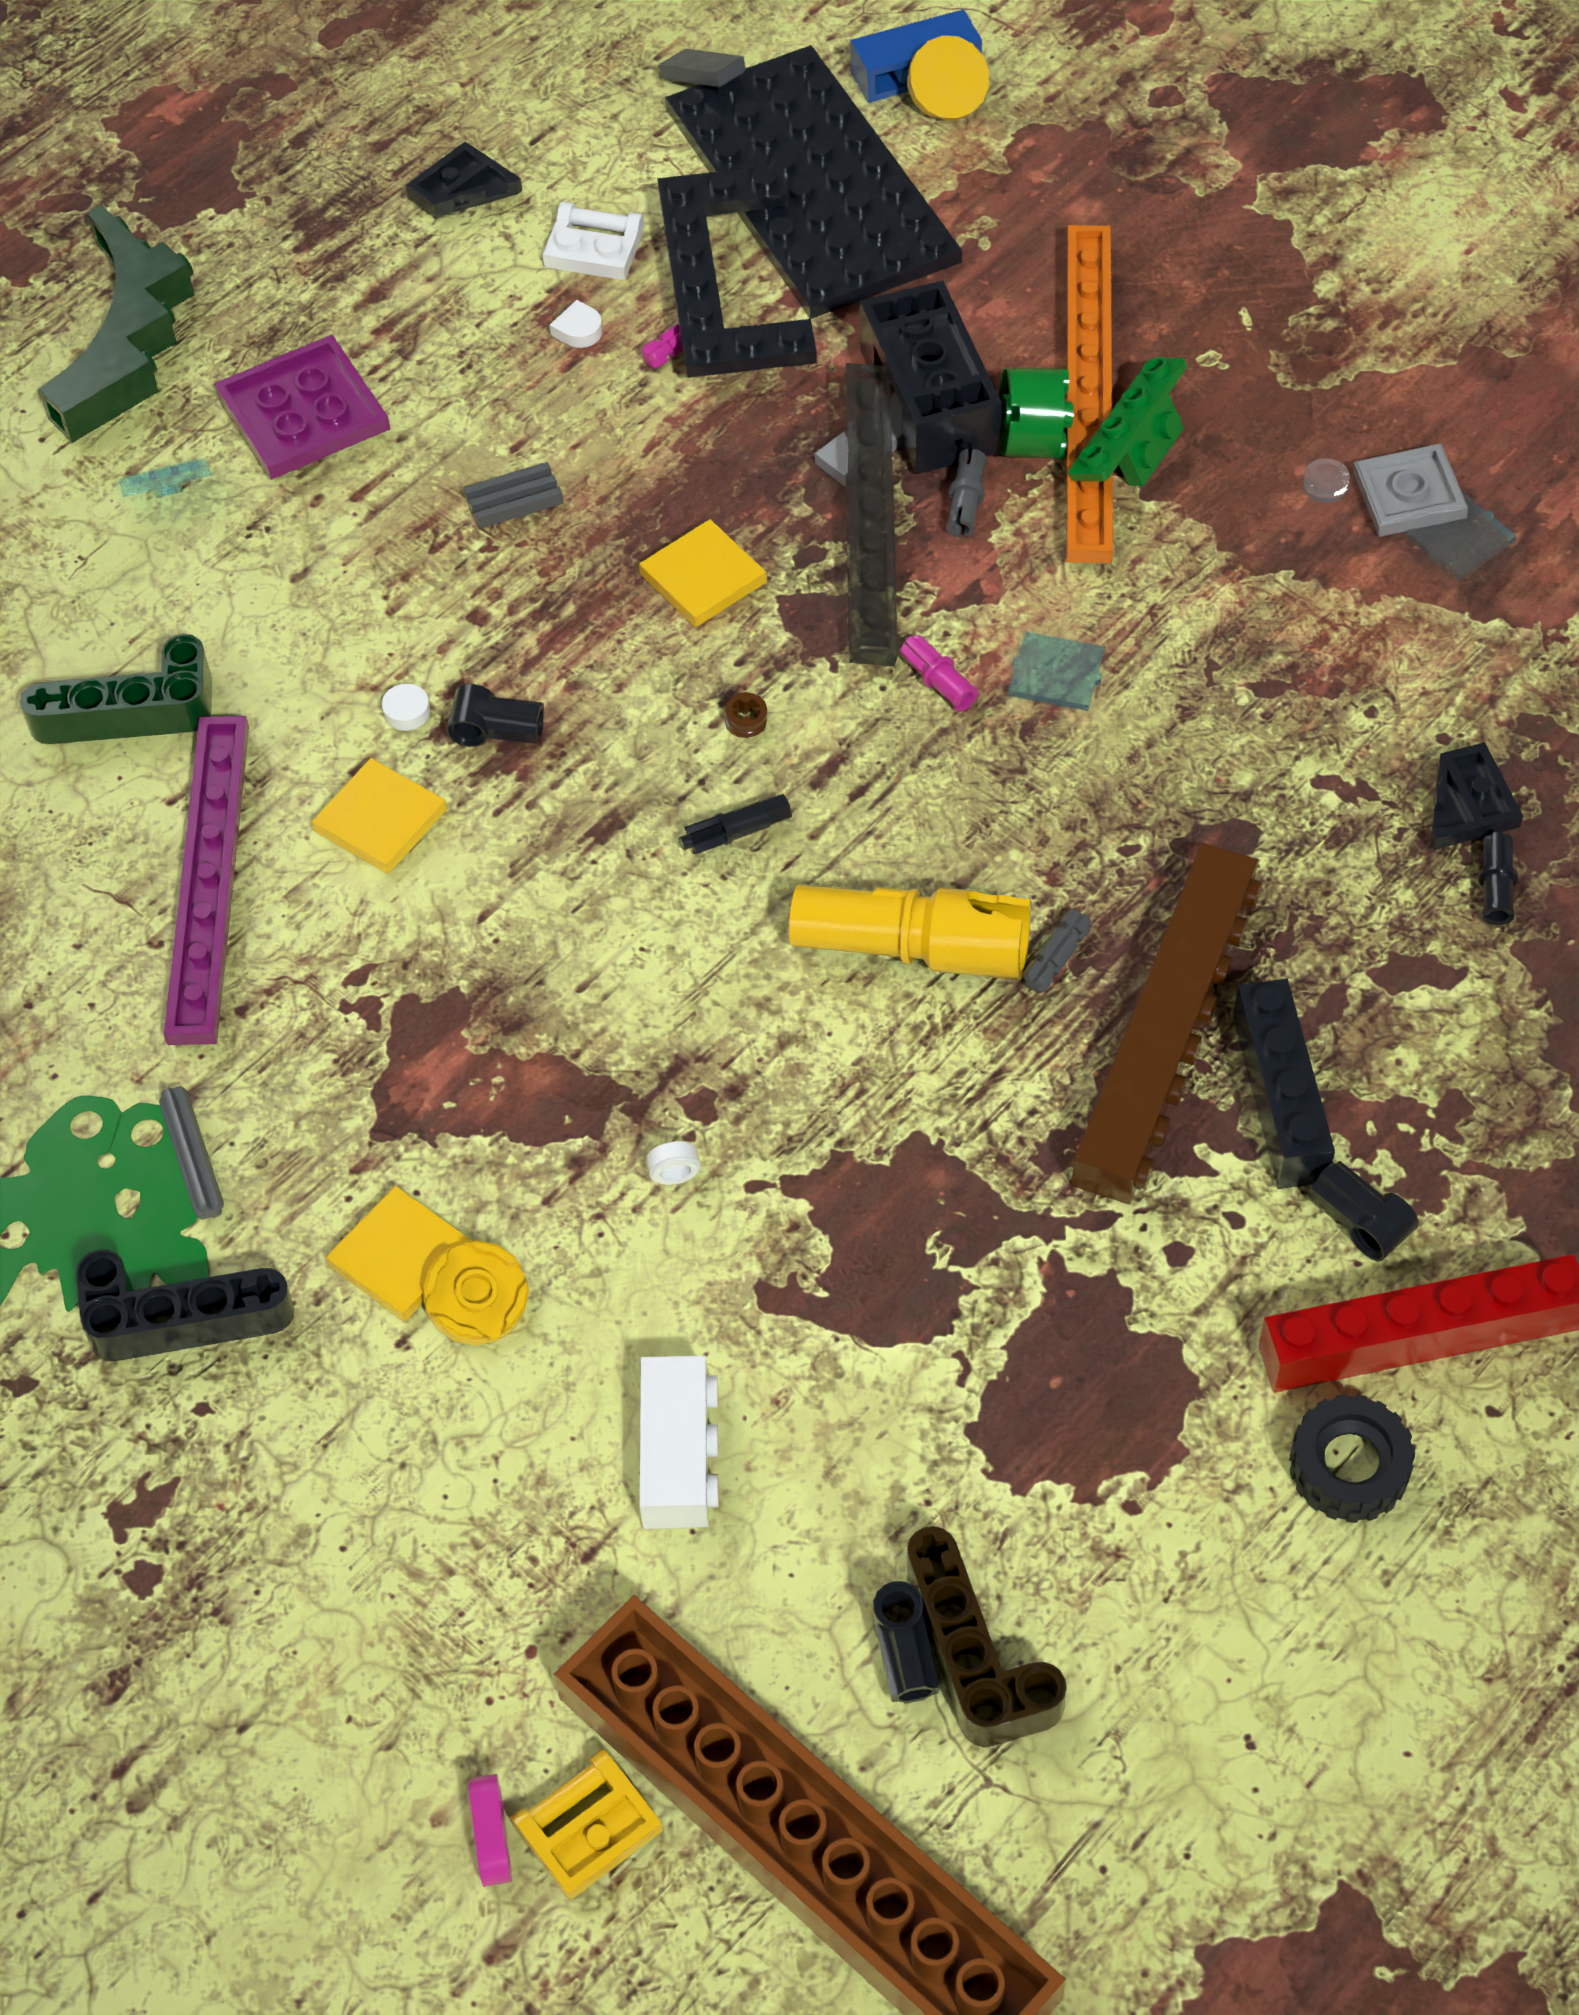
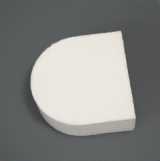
[550,300,602,348]

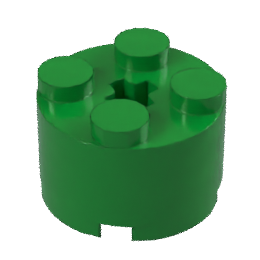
[998,367,1074,459]

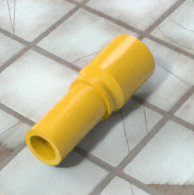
[789,884,1031,980]

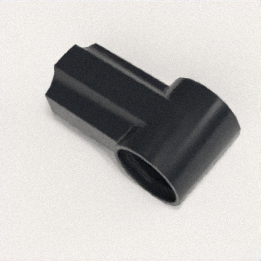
[446,684,545,747]
[1309,1161,1419,1262]
[873,1581,940,1704]

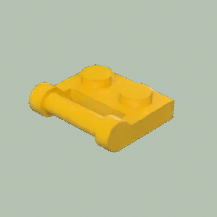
[509,1749,663,1901]

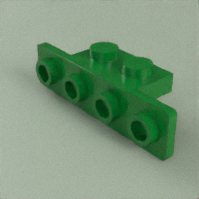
[1068,357,1188,486]

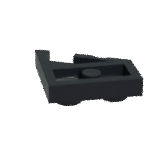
[405,141,523,217]
[1431,742,1523,850]

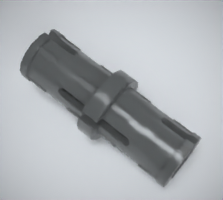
[946,449,987,538]

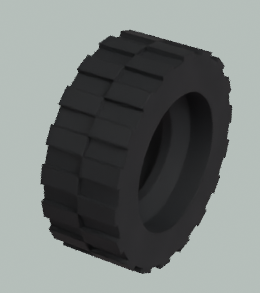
[1289,1394,1415,1523]

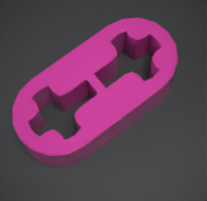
[468,1774,512,1887]

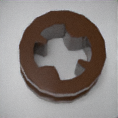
[725,692,767,738]

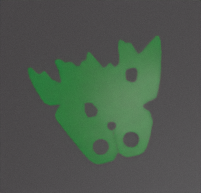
[0,1095,209,1314]

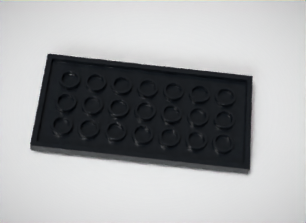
[665,45,962,319]

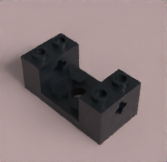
[860,280,1002,474]

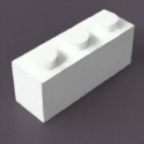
[640,1355,719,1529]

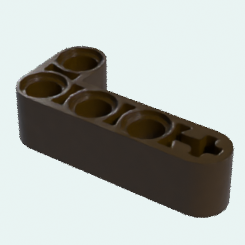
[907,1526,1067,1747]

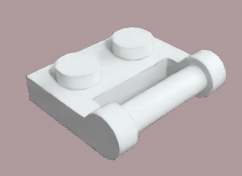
[543,201,645,280]

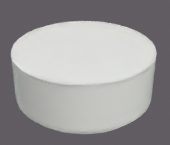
[382,684,430,731]
[647,1141,700,1185]

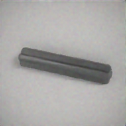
[159,1086,224,1220]

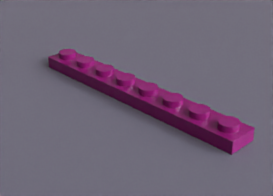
[164,716,249,1045]

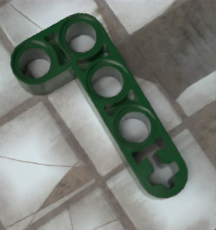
[20,634,212,744]

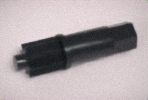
[679,794,792,855]

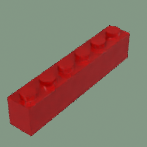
[1258,1254,1579,1393]

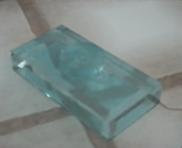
[119,458,211,498]

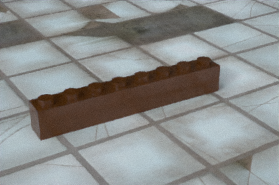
[1071,843,1263,1205]

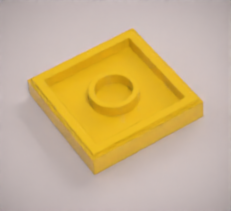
[639,519,767,628]
[311,758,447,875]
[326,1185,472,1322]

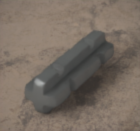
[1023,909,1091,993]

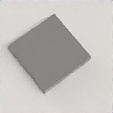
[1353,443,1468,537]

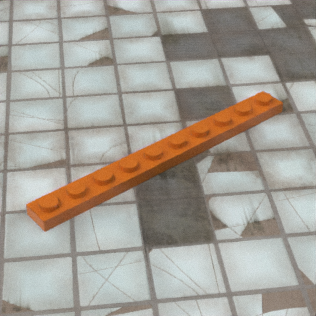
[1066,225,1113,563]

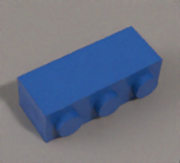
[850,9,982,103]

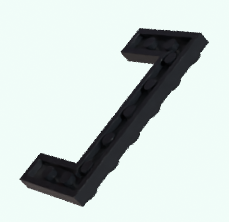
[657,164,817,378]

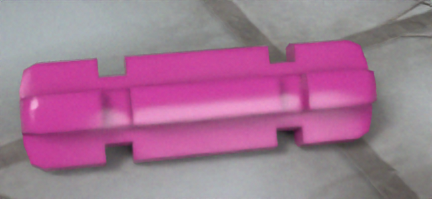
[641,322,683,369]

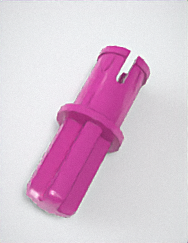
[900,635,979,712]

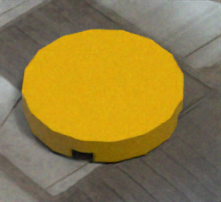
[907,36,989,121]
[423,1240,529,1346]

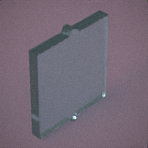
[1405,493,1517,581]
[1008,632,1105,711]

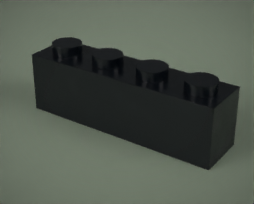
[1233,978,1335,1189]

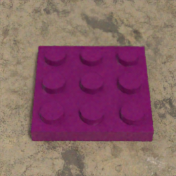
[214,334,390,480]

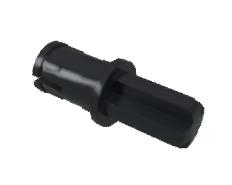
[1478,830,1518,925]

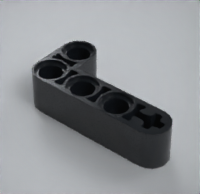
[76,1249,295,1361]

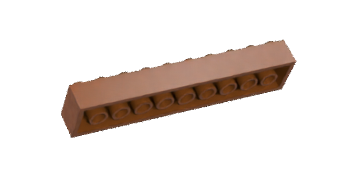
[554,1595,1066,2015]

